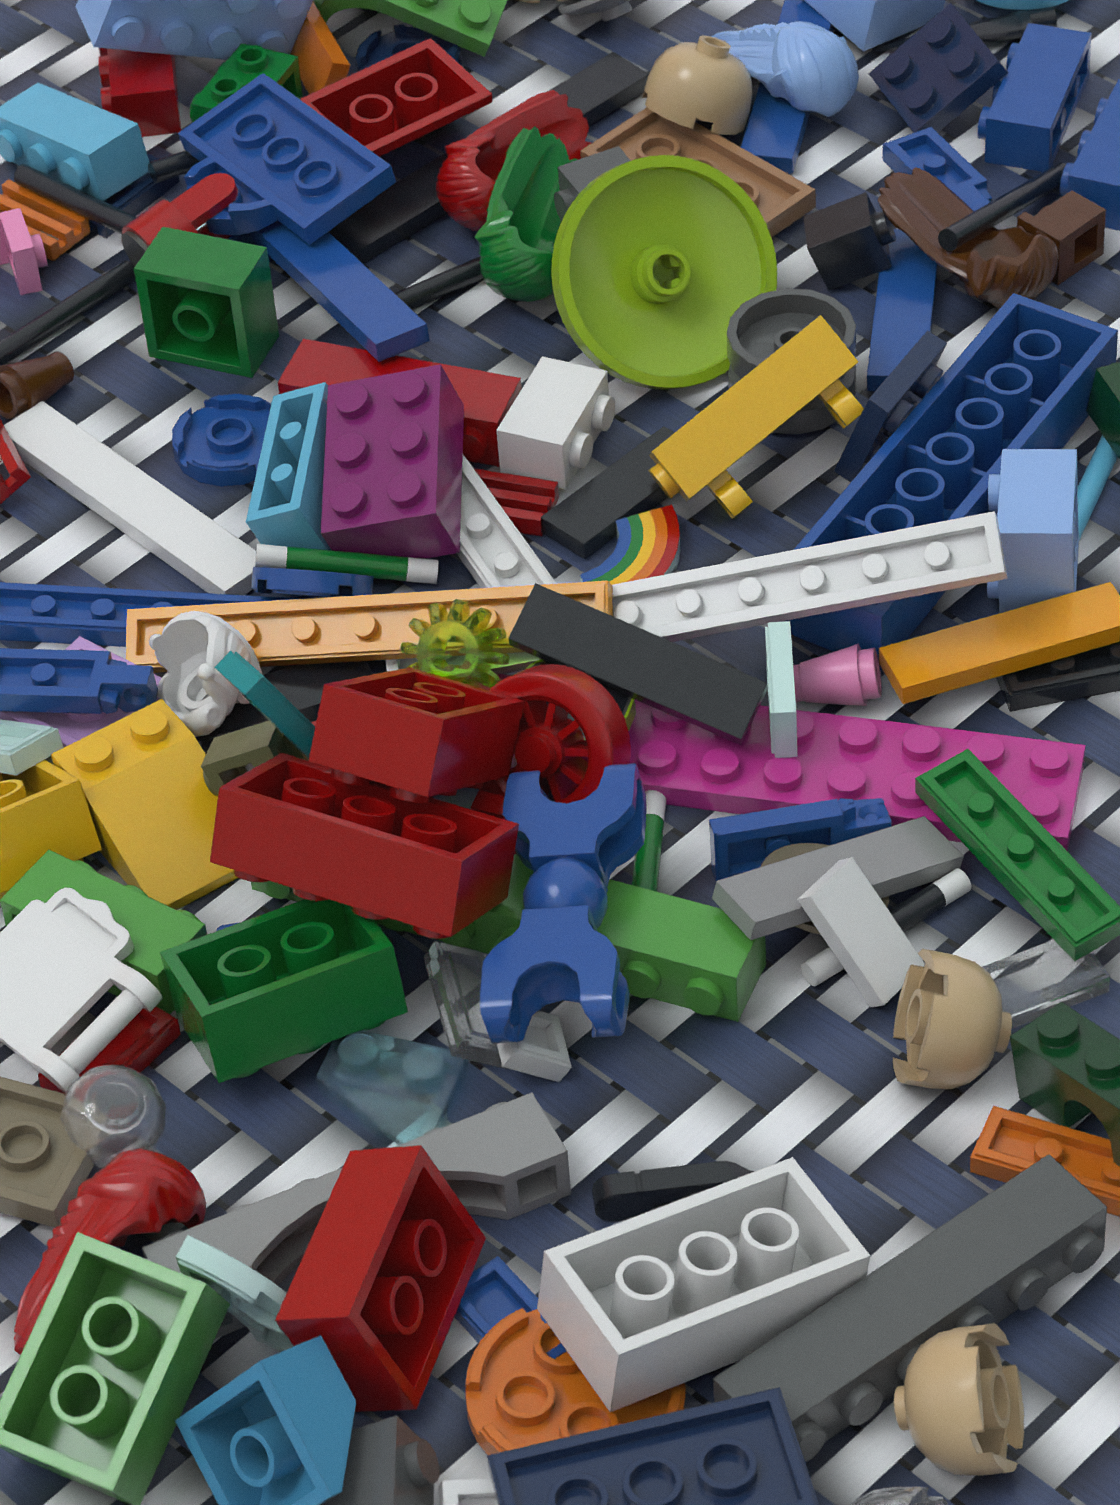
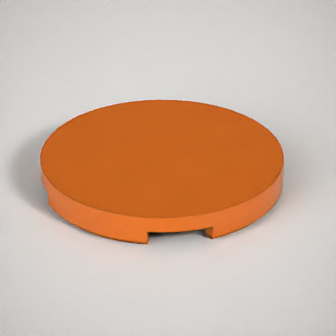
[466,1308,686,1455]

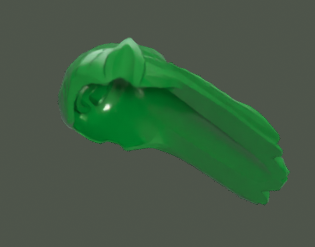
[474,126,578,302]

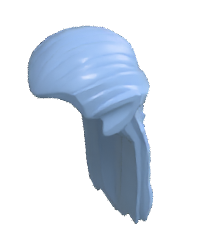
[711,21,859,117]

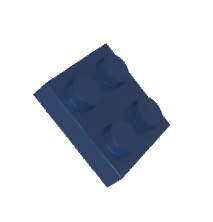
[869,3,1009,133]
[834,330,947,483]

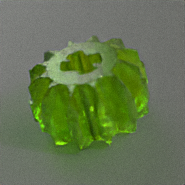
[400,599,510,688]

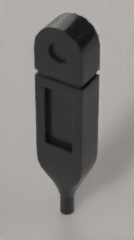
[592,1161,755,1222]

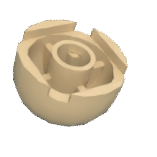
[642,36,753,135]
[893,949,1012,1089]
[894,1323,1024,1476]

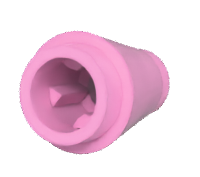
[793,644,882,706]

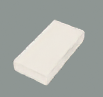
[797,857,925,1007]

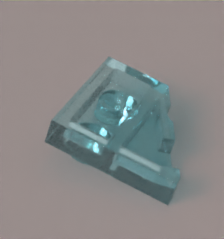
[316,1031,469,1145]

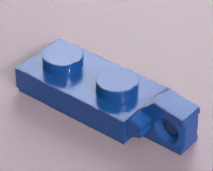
[882,127,992,211]
[0,648,158,714]
[709,798,891,882]

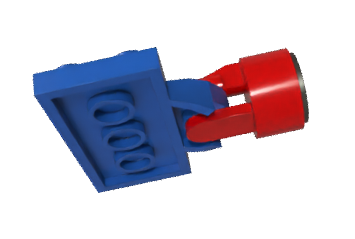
[121,73,397,266]

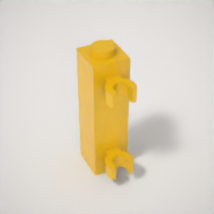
[648,315,864,519]

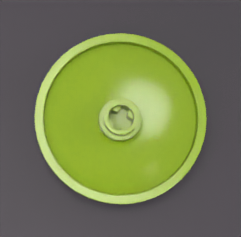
[551,155,777,390]

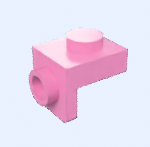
[0,208,48,296]

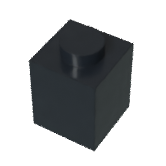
[803,192,896,291]

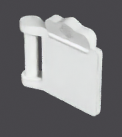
[0,888,163,1095]

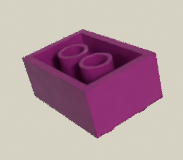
[321,364,464,559]

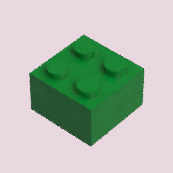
[134,227,279,378]

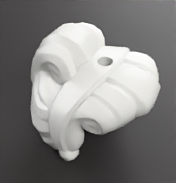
[149,611,262,737]

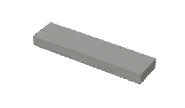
[712,816,964,940]

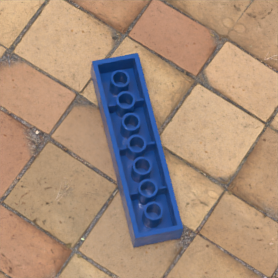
[781,293,1118,671]

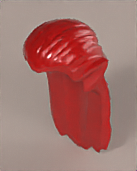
[436,90,591,232]
[14,1148,206,1355]

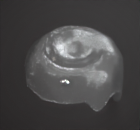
[61,1065,166,1168]

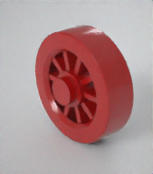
[479,664,631,804]

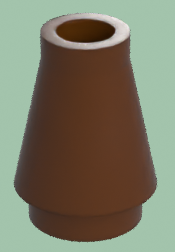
[0,351,74,419]

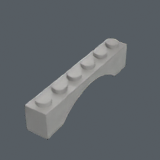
[142,1092,571,1339]

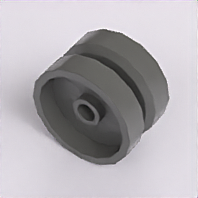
[727,288,856,435]

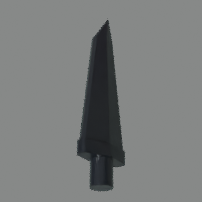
[874,7,1057,52]

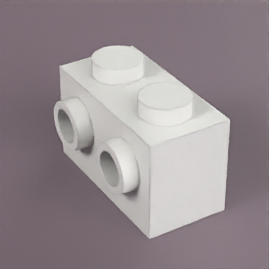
[496,356,615,490]

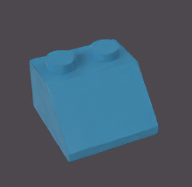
[175,1335,356,1505]

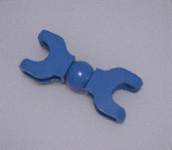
[480,763,647,1044]

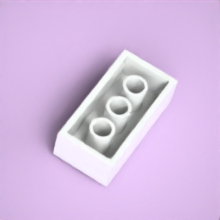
[537,1157,870,1412]

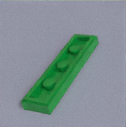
[915,749,1120,962]

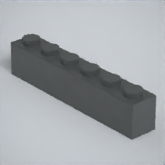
[713,1154,1107,1463]

